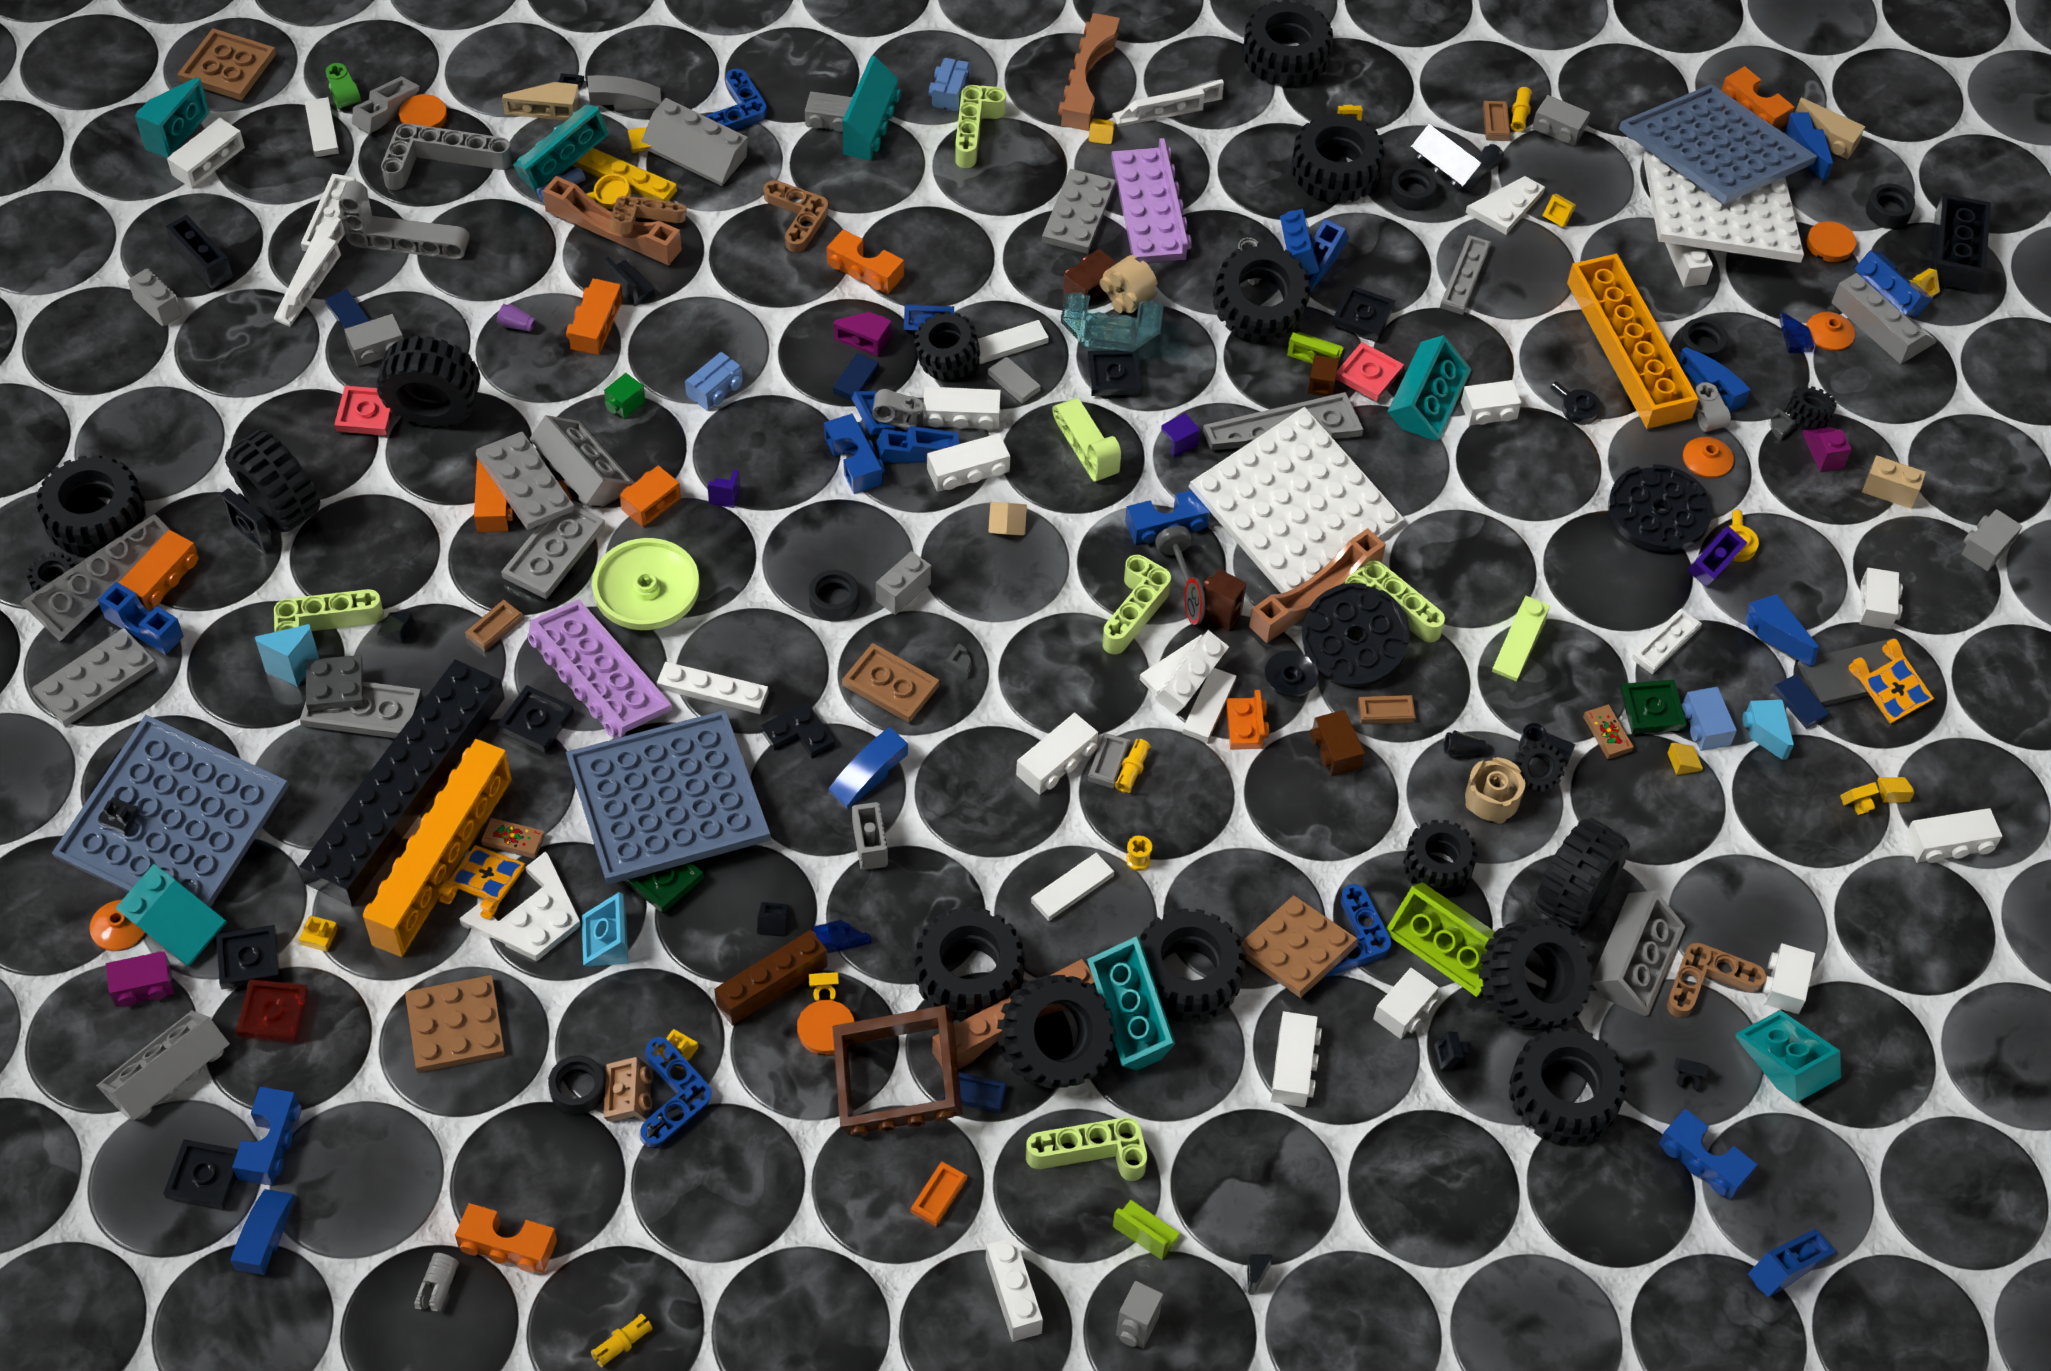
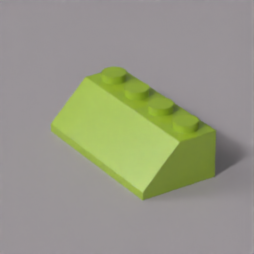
[1386,882,1495,997]

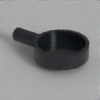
[1550,381,1601,425]

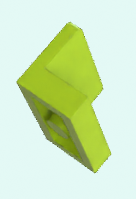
[1287,332,1344,364]
[1113,1199,1180,1260]

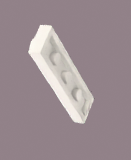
[301,174,356,251]
[657,662,769,714]

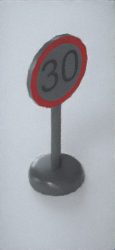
[1155,526,1205,625]

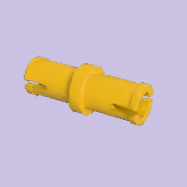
[1510,87,1532,132]
[1114,739,1151,793]
[591,1314,652,1367]

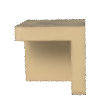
[988,502,1027,535]

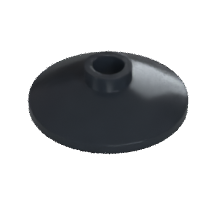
[1265,651,1318,697]

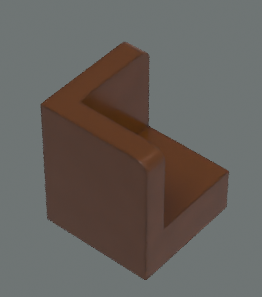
[1308,355,1339,397]

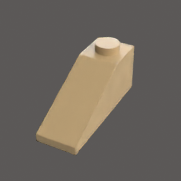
[502,82,580,121]
[1795,97,1865,160]

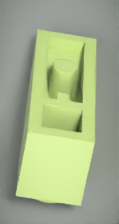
[1492,596,1550,682]

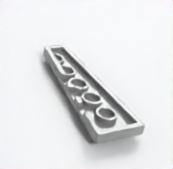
[1203,392,1363,450]
[21,514,170,641]

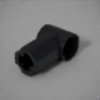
[1518,723,1576,767]

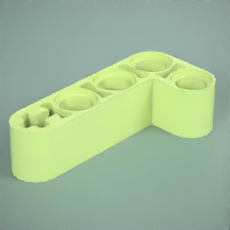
[955,85,1006,168]
[1052,398,1121,482]
[1103,555,1171,654]
[1345,561,1445,642]
[274,589,384,632]
[1026,1117,1147,1181]

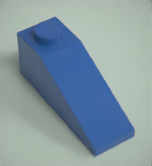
[1307,218,1349,293]
[1745,594,1819,666]
[1748,1229,1836,1297]

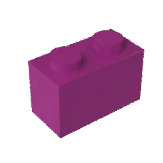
[106,951,174,1007]

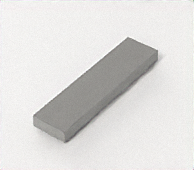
[1440,235,1491,315]

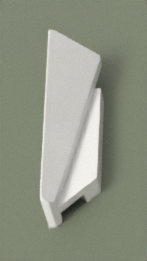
[1112,79,1224,127]
[274,217,345,327]

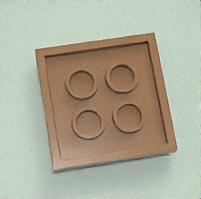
[177,28,276,101]
[1241,895,1358,998]
[405,975,505,1073]

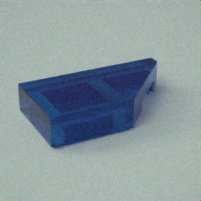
[1779,313,1815,353]
[813,920,871,954]

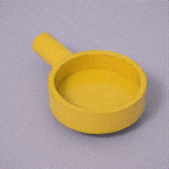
[587,174,631,209]
[1729,509,1759,562]

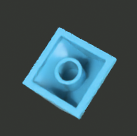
[255,624,319,687]
[582,892,628,967]

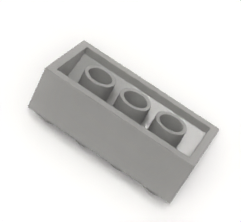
[641,98,748,186]
[1832,273,1936,364]
[530,415,634,507]
[1592,891,1685,1016]
[96,1010,229,1121]

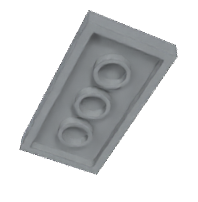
[1042,169,1116,254]
[476,432,574,530]
[501,505,605,599]
[32,628,157,727]
[300,682,422,738]

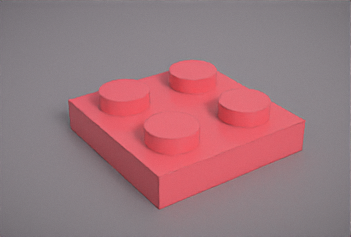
[1336,342,1404,402]
[334,386,392,436]

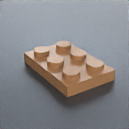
[842,643,939,723]

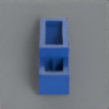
[1785,112,1833,180]
[1678,347,1751,412]
[876,426,960,463]
[829,726,908,808]
[230,1189,295,1275]

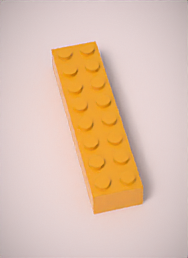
[1567,254,1699,429]
[363,739,512,957]

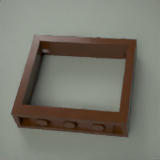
[832,1005,963,1137]

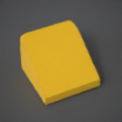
[1088,118,1115,144]
[628,127,651,153]
[1668,743,1703,775]
[1877,777,1914,803]

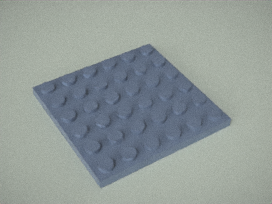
[1619,84,1817,204]
[566,710,771,885]
[52,714,289,907]

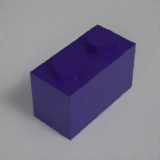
[1686,525,1747,587]

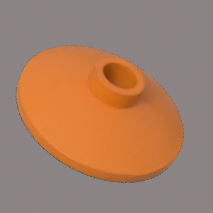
[1806,312,1855,351]
[1683,437,1734,478]
[90,900,146,951]

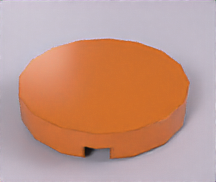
[399,94,447,128]
[1806,221,1856,262]
[797,1000,854,1056]

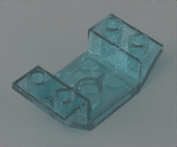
[1060,292,1164,352]

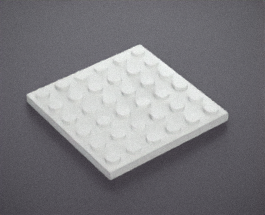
[1643,151,1804,263]
[1188,407,1404,593]

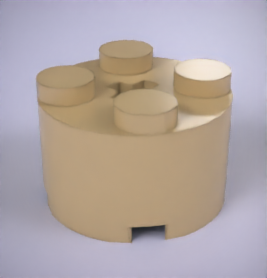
[1099,255,1158,313]
[1465,757,1525,824]

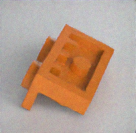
[1226,690,1269,750]

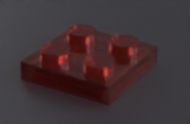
[236,979,309,1042]

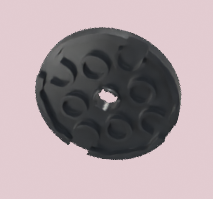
[1608,464,1712,552]
[1302,583,1409,687]

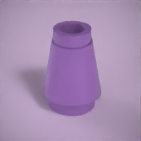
[497,303,536,332]

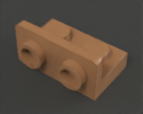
[603,1057,654,1122]

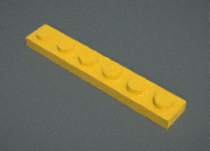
[572,148,677,202]

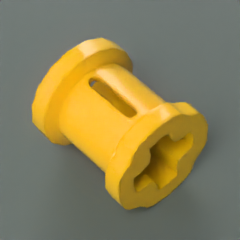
[1126,836,1152,871]

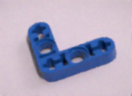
[705,69,767,131]
[1325,884,1391,977]
[639,1037,712,1148]

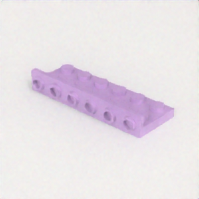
[1111,138,1191,263]
[528,599,672,739]

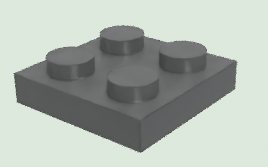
[306,655,363,711]

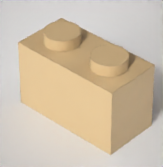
[1862,455,1926,509]

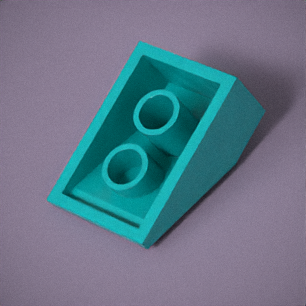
[135,77,210,158]
[115,864,227,967]
[1736,1010,1841,1103]

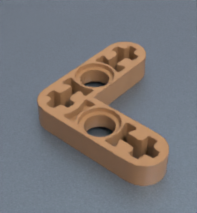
[763,180,828,253]
[610,196,687,234]
[1666,943,1766,1018]

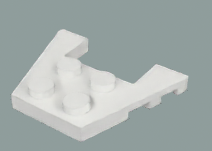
[459,852,581,961]

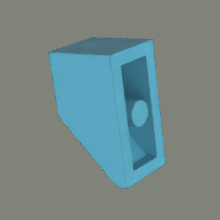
[1742,700,1794,760]

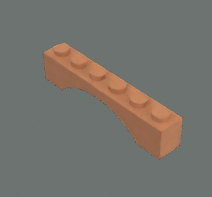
[1058,13,1120,131]
[543,176,682,266]
[1249,528,1386,643]
[932,959,1097,1070]

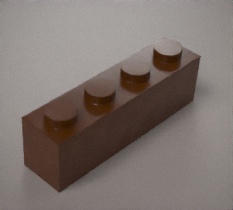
[714,929,828,1026]

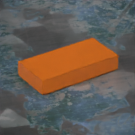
[911,1161,967,1227]

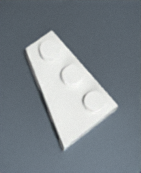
[1466,176,1545,235]

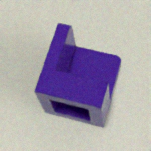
[1161,413,1200,457]
[707,470,740,508]

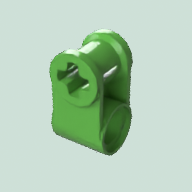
[326,63,361,109]

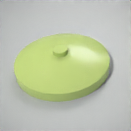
[592,538,700,630]

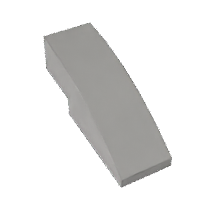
[588,75,661,111]
[352,76,419,134]

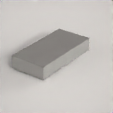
[988,356,1041,404]
[1088,733,1130,789]

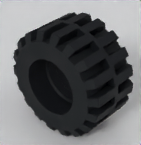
[914,312,980,380]
[1403,820,1478,896]

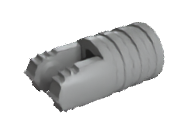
[414,1253,459,1311]

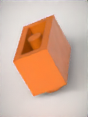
[620,465,681,527]

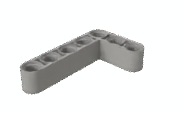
[381,123,513,190]
[338,180,470,259]

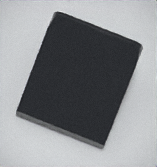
[378,611,414,643]
[757,902,789,936]
[1247,1254,1273,1295]

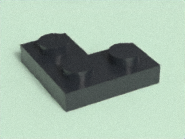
[760,702,835,759]

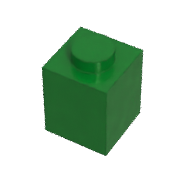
[604,373,646,419]

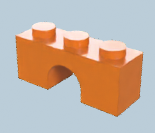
[1721,66,1794,130]
[826,229,904,294]
[455,1203,557,1273]

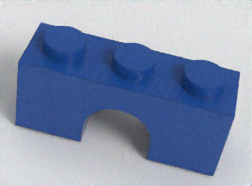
[1280,208,1320,275]
[1855,250,1933,317]
[824,413,885,494]
[1125,490,1210,546]
[97,582,184,655]
[232,1087,301,1186]
[1658,1109,1758,1201]

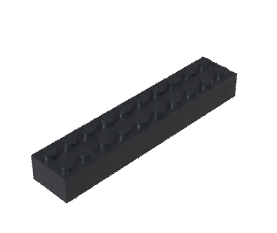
[299,659,505,907]

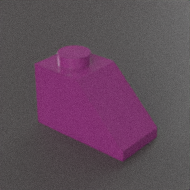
[833,312,892,357]
[1802,427,1851,472]

